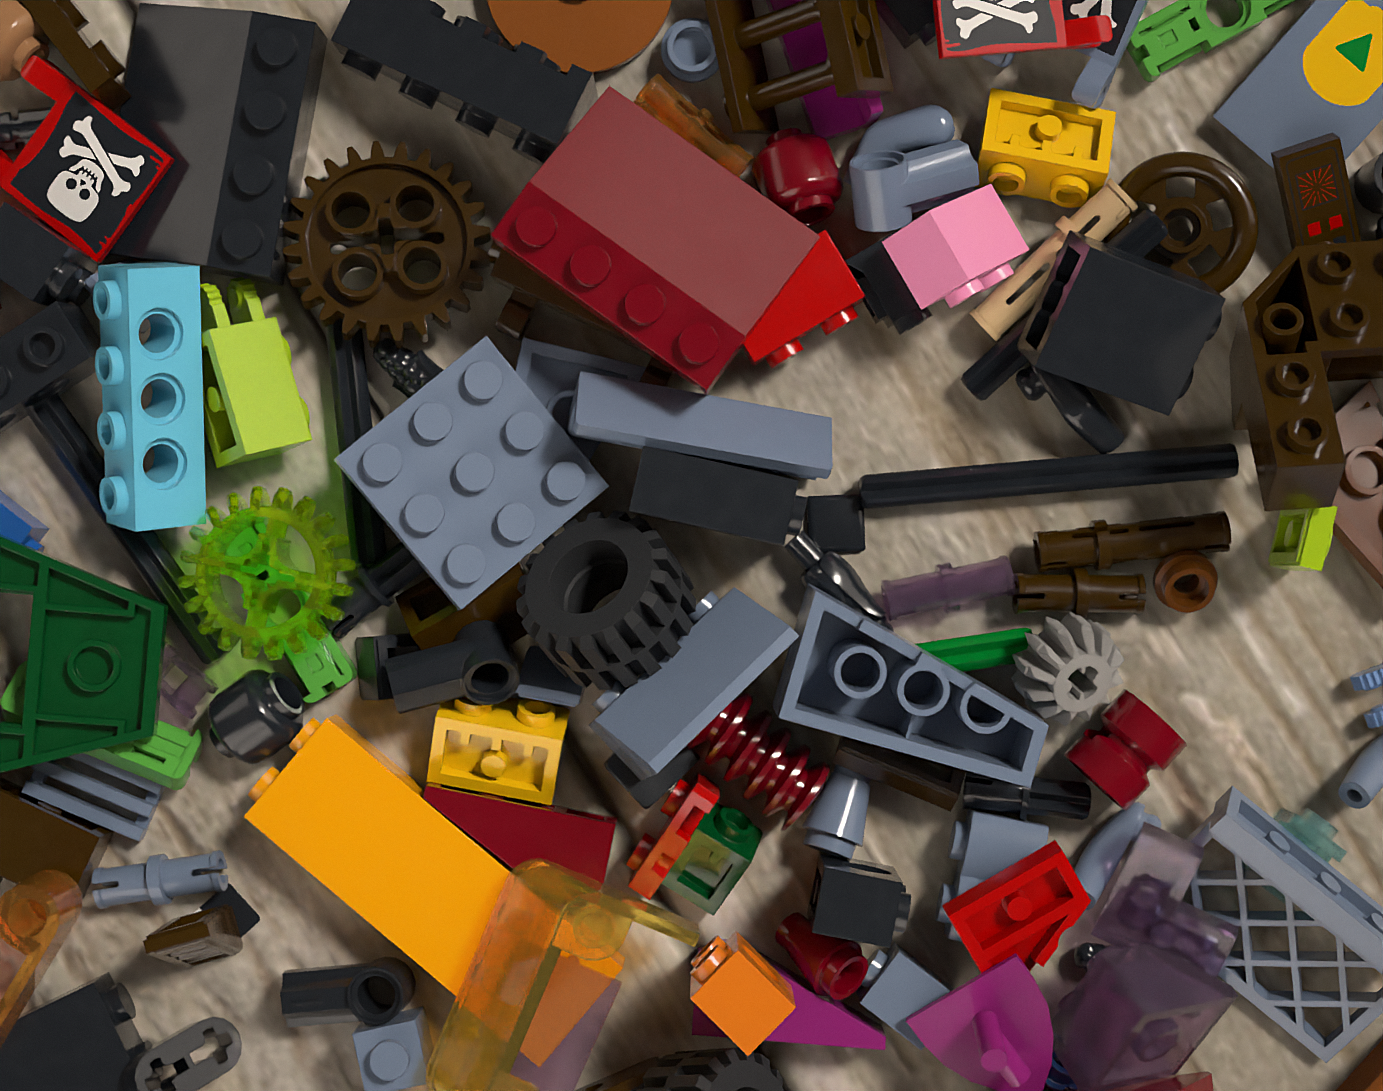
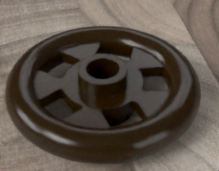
[1104,151,1258,294]

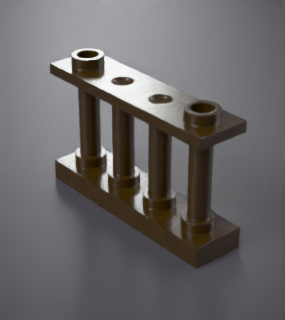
[704,0,894,134]

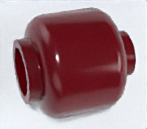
[751,128,844,227]

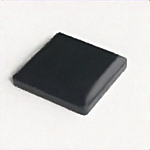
[807,494,866,552]

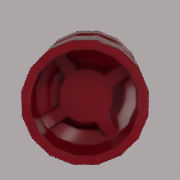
[1063,689,1187,811]

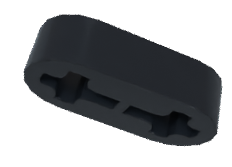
[122,1017,242,1091]

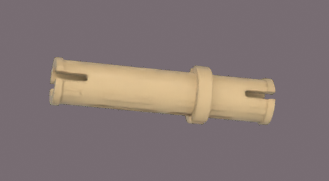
[969,178,1138,342]

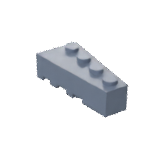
[772,583,1049,788]

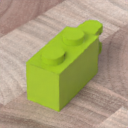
[200,277,313,468]

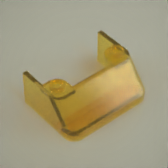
[425,858,700,1091]

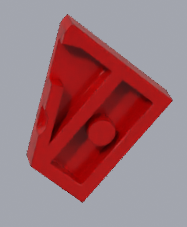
[625,772,720,900]
[942,840,1091,973]

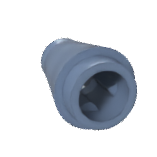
[802,764,871,860]

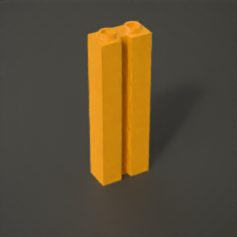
[244,714,625,1067]

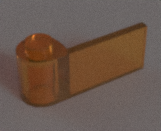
[0,869,82,1048]

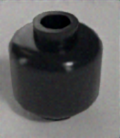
[208,669,305,764]

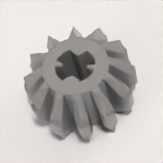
[1011,612,1125,726]

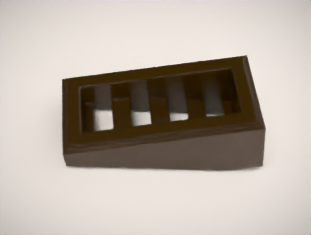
[143,903,243,967]

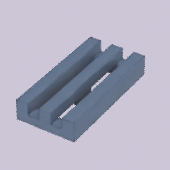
[22,753,165,842]

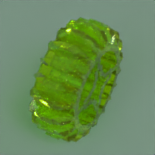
[178,486,355,661]

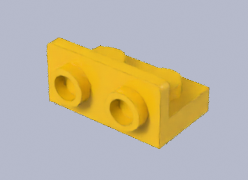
[975,88,1116,208]
[426,697,570,805]

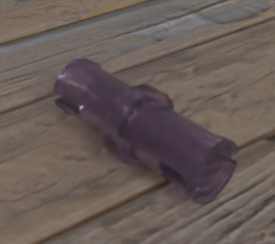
[881,555,1015,621]

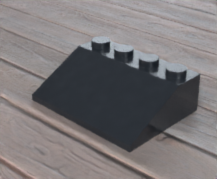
[107,3,328,286]

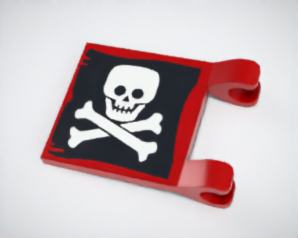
[933,0,1113,59]
[0,55,175,263]

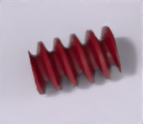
[686,693,830,832]

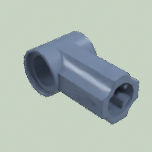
[849,139,979,232]

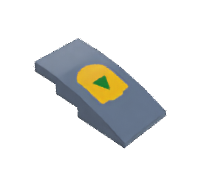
[1213,0,1383,169]

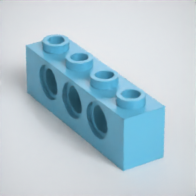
[93,262,206,532]

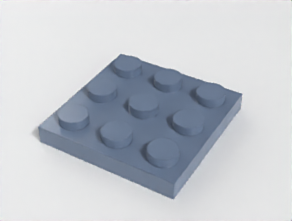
[334,336,609,610]

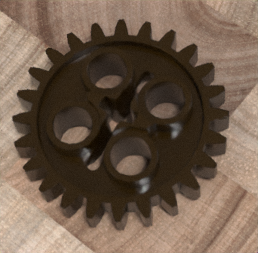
[282,141,491,348]

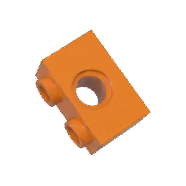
[690,931,796,1056]

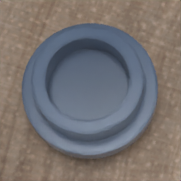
[661,18,719,83]

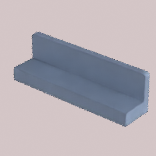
[567,371,833,480]

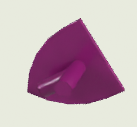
[906,953,1054,1091]

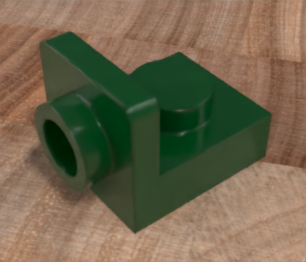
[661,802,763,916]

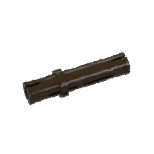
[1033,511,1231,573]

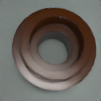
[1153,550,1218,613]

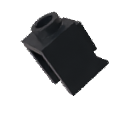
[845,228,933,335]

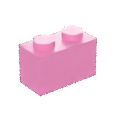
[882,184,1029,310]

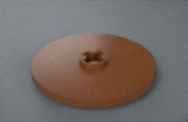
[487,0,672,74]

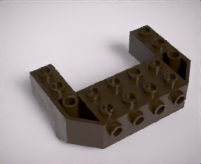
[1229,238,1383,511]

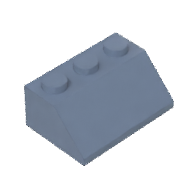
[589,587,799,781]

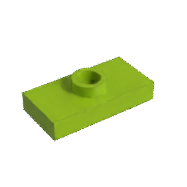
[1268,506,1338,571]

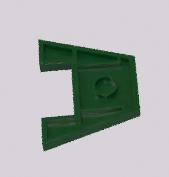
[0,534,168,773]

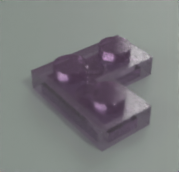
[1091,821,1239,989]

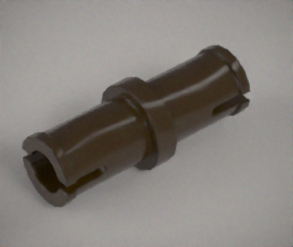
[1012,568,1146,619]

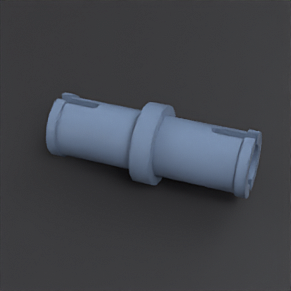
[92,850,228,909]

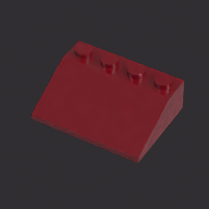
[491,85,820,395]

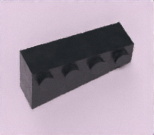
[331,0,599,165]

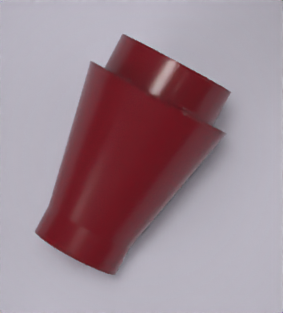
[775,912,868,1000]

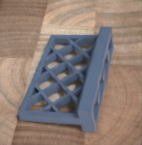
[1128,786,1383,1063]

